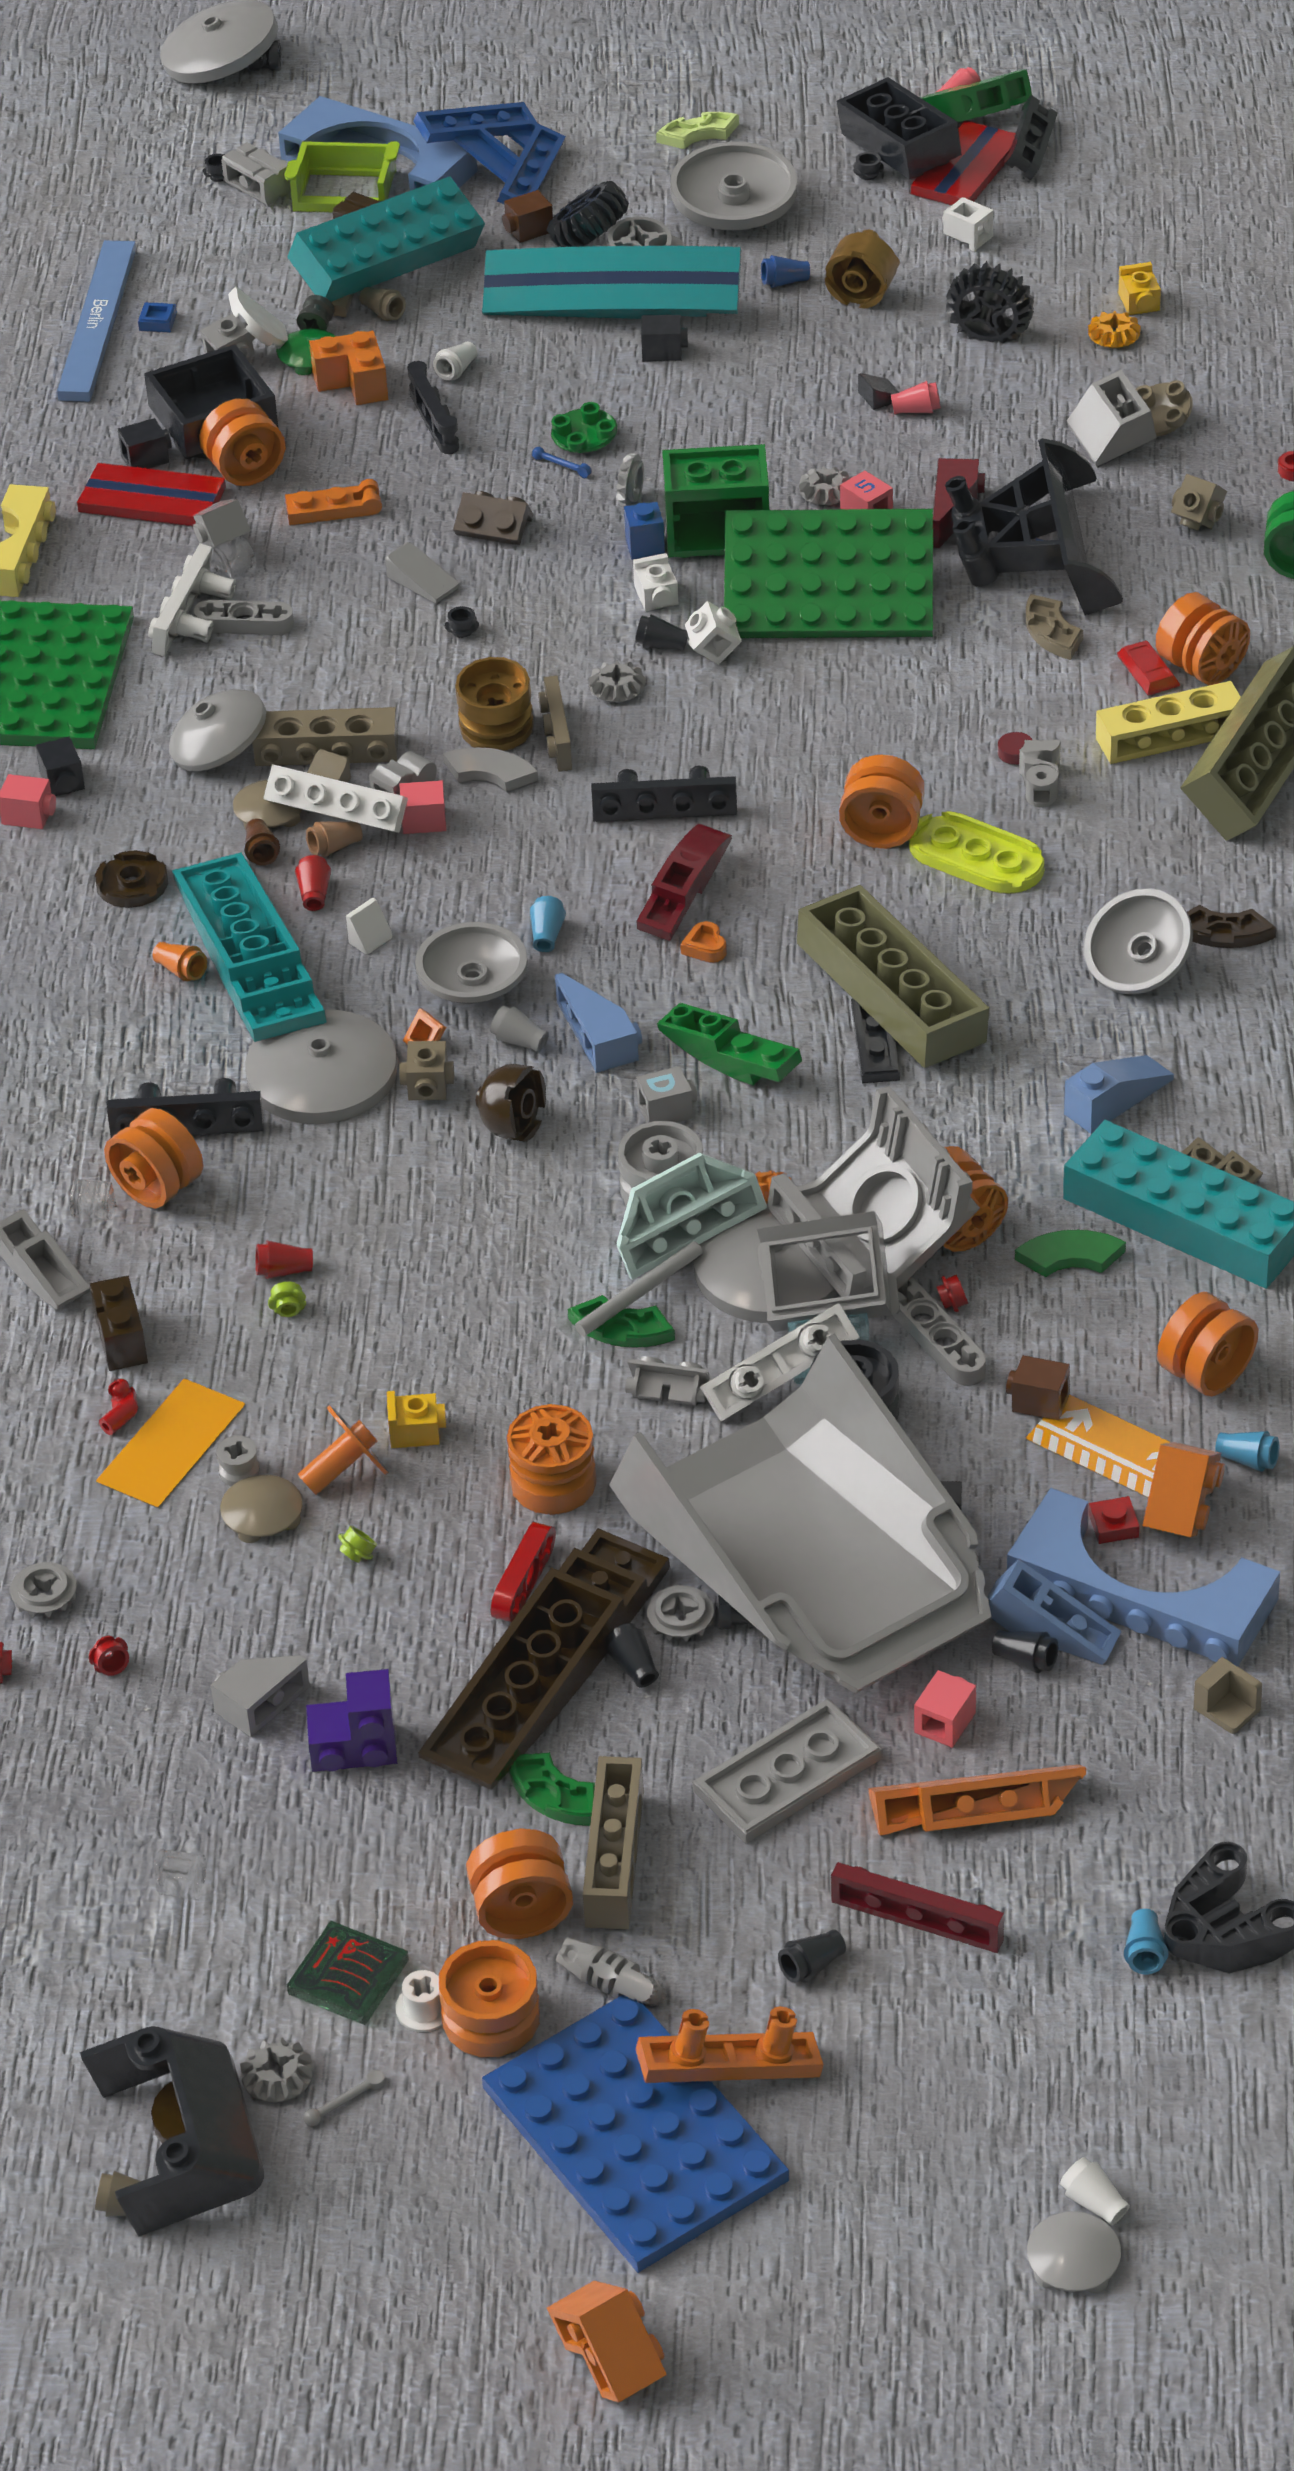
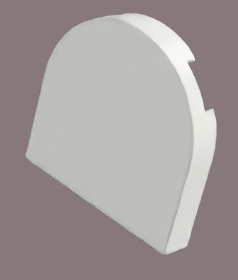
[228,286,288,349]

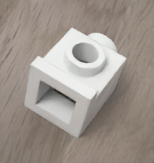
[942,197,993,252]
[633,553,679,612]

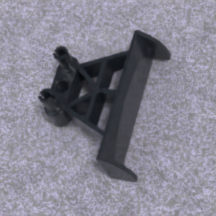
[945,438,1123,616]

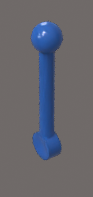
[532,447,592,478]

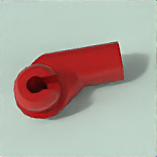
[99,1379,138,1435]

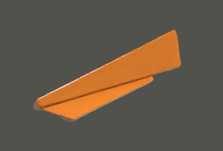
[868,1765,1086,1835]

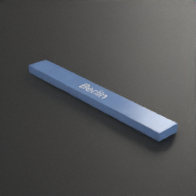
[57,240,136,402]

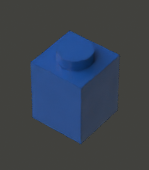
[624,502,665,560]

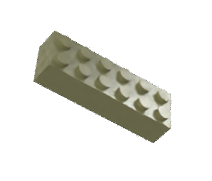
[1180,646,1294,841]
[797,885,989,1068]

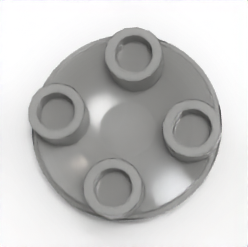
[1027,2211,1121,2293]

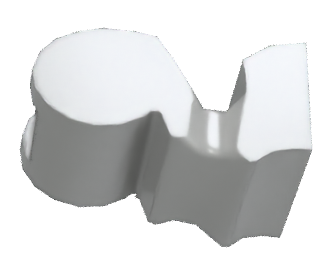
[1019,740,1061,807]
[369,751,437,795]

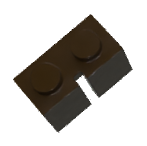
[90,1275,148,1371]

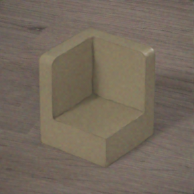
[1193,1657,1262,1734]

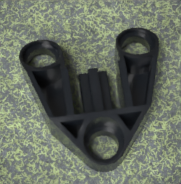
[1164,1842,1294,1974]

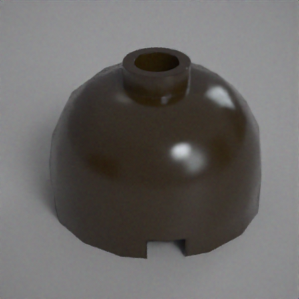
[475,1064,546,1142]

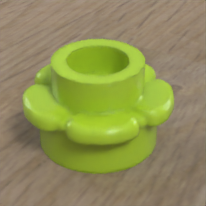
[268,1281,306,1317]
[338,1526,377,1563]

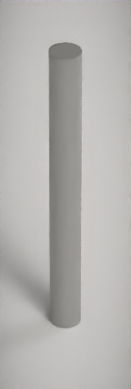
[575,1241,703,1337]

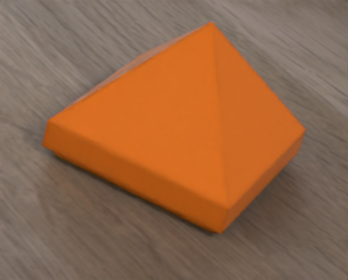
[403,1008,447,1044]

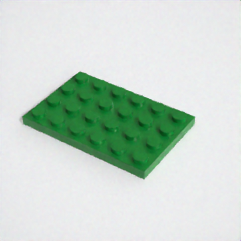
[724,509,933,638]
[0,600,134,749]

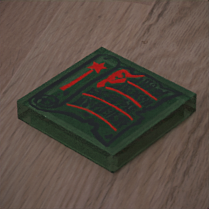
[287,1920,409,2025]

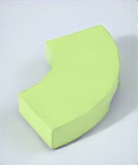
[656,112,739,149]

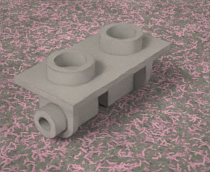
[625,1356,711,1406]

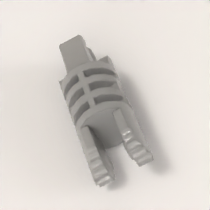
[556,1937,667,2007]

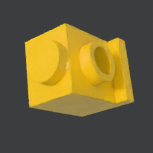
[1118,262,1161,315]
[387,1391,447,1449]

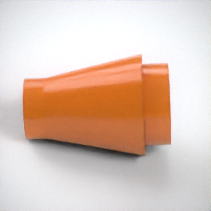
[152,942,208,982]

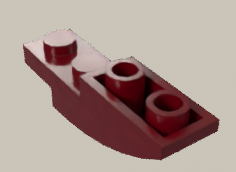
[636,823,732,941]

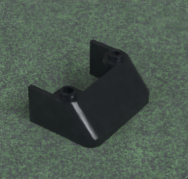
[80,2026,264,2237]

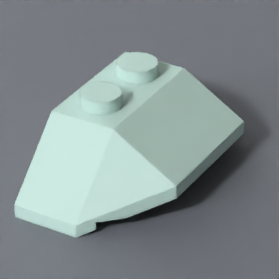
[617,1152,768,1280]

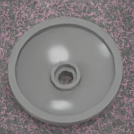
[169,689,266,771]
[1084,889,1193,994]
[415,922,528,1004]

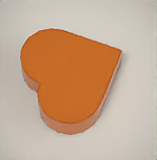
[680,921,727,963]

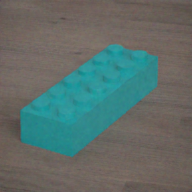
[287,176,485,302]
[1063,1120,1294,1289]

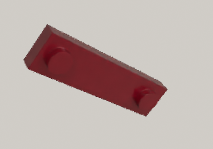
[831,1862,1004,1953]

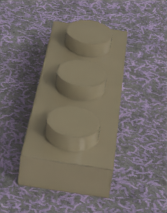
[538,676,572,772]

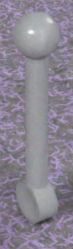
[303,2070,385,2126]

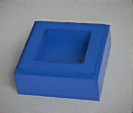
[138,302,177,332]

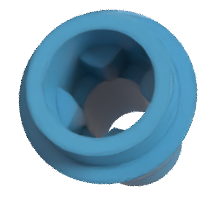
[530,896,566,952]
[1215,1431,1280,1472]
[1124,1909,1169,1975]

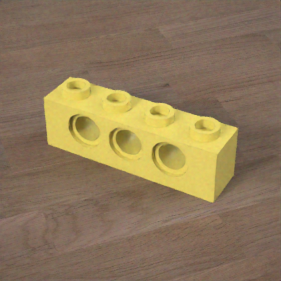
[1096,681,1241,764]

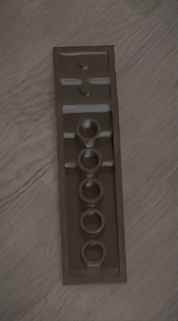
[418,1528,670,1790]

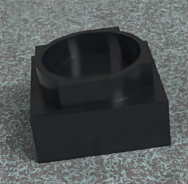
[144,344,279,460]

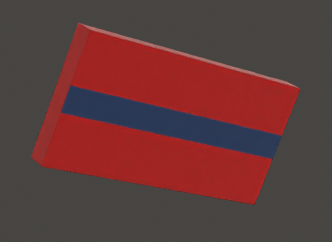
[911,120,1016,205]
[77,463,226,526]

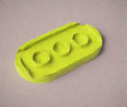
[909,811,1045,894]

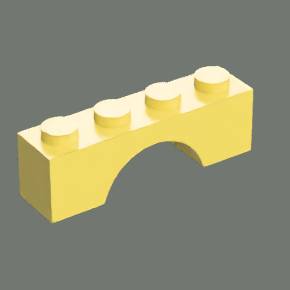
[0,484,56,597]

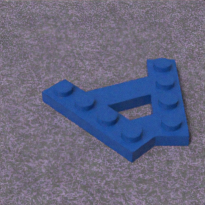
[413,102,566,204]

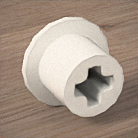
[396,1970,443,2033]

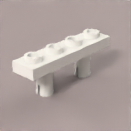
[148,543,236,657]
[263,764,408,833]
[700,1303,860,1421]

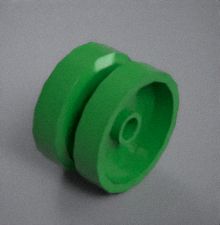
[1264,491,1294,579]

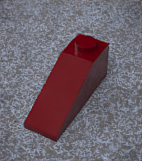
[933,458,985,548]

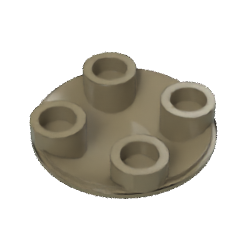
[1136,380,1193,437]
[233,780,303,830]
[220,1475,302,1543]

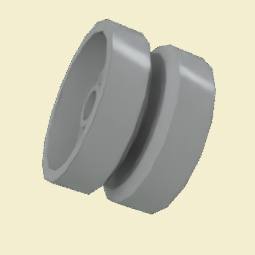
[618,1121,703,1206]

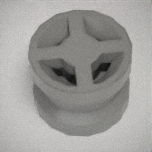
[216,1435,260,1486]

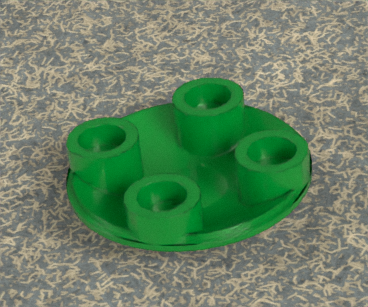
[276,329,336,375]
[551,402,617,453]

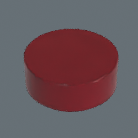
[998,732,1033,765]

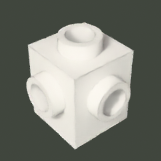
[685,601,742,665]

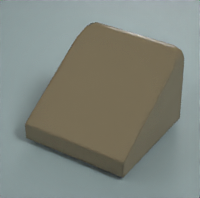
[307,749,351,782]

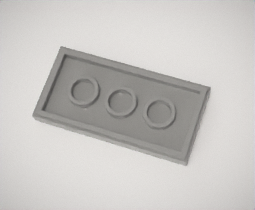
[692,1698,882,1844]

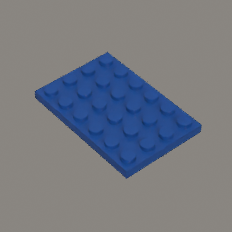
[482,1995,789,2273]

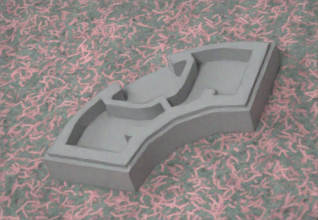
[443,747,538,792]

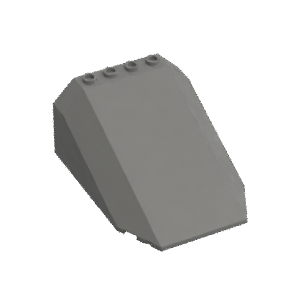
[609,1334,991,1694]

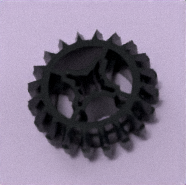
[547,181,629,247]
[946,261,1034,344]

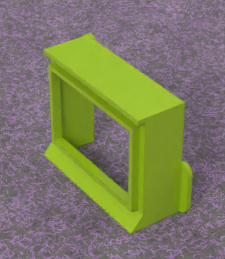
[284,141,400,213]

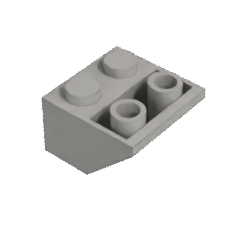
[1067,369,1156,467]

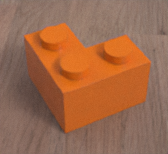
[309,330,389,405]
[1142,1442,1225,1537]
[547,2280,667,2403]

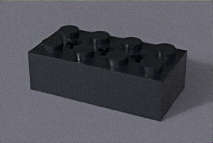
[836,77,962,179]

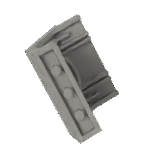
[767,1086,980,1297]

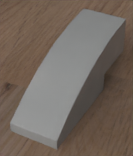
[0,1209,90,1310]

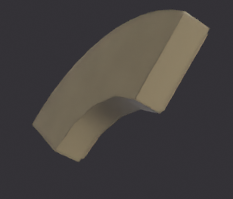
[1026,594,1083,660]

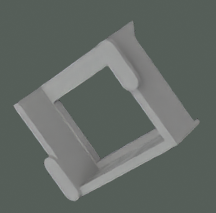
[757,1211,900,1332]

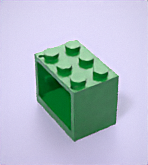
[662,444,770,558]

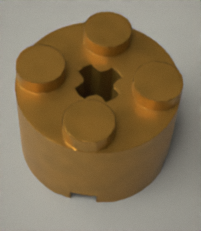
[824,229,900,309]

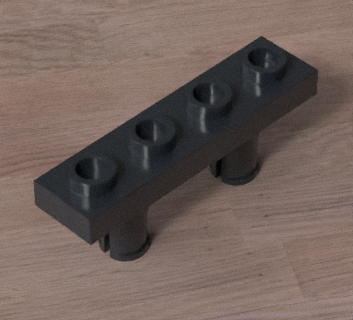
[591,765,737,822]
[107,1078,264,1138]

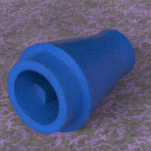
[761,255,810,288]

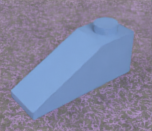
[555,973,642,1073]
[1064,1055,1174,1134]
[987,1559,1122,1665]

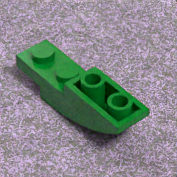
[920,69,1032,122]
[657,1003,802,1085]

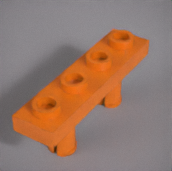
[636,2006,824,2083]

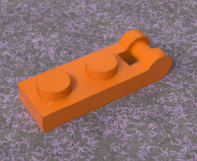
[285,479,382,525]

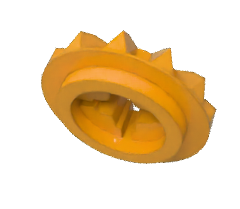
[1088,310,1141,348]

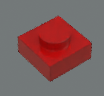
[1089,1496,1140,1544]

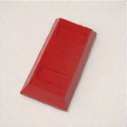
[1117,640,1180,696]

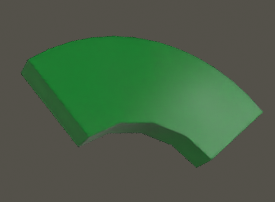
[1015,1229,1126,1278]
[567,1295,675,1348]
[509,1752,595,1826]

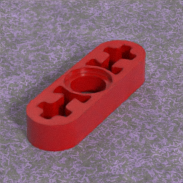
[490,1522,556,1623]

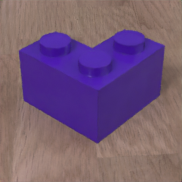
[306,1669,398,1772]

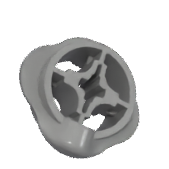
[601,216,683,246]

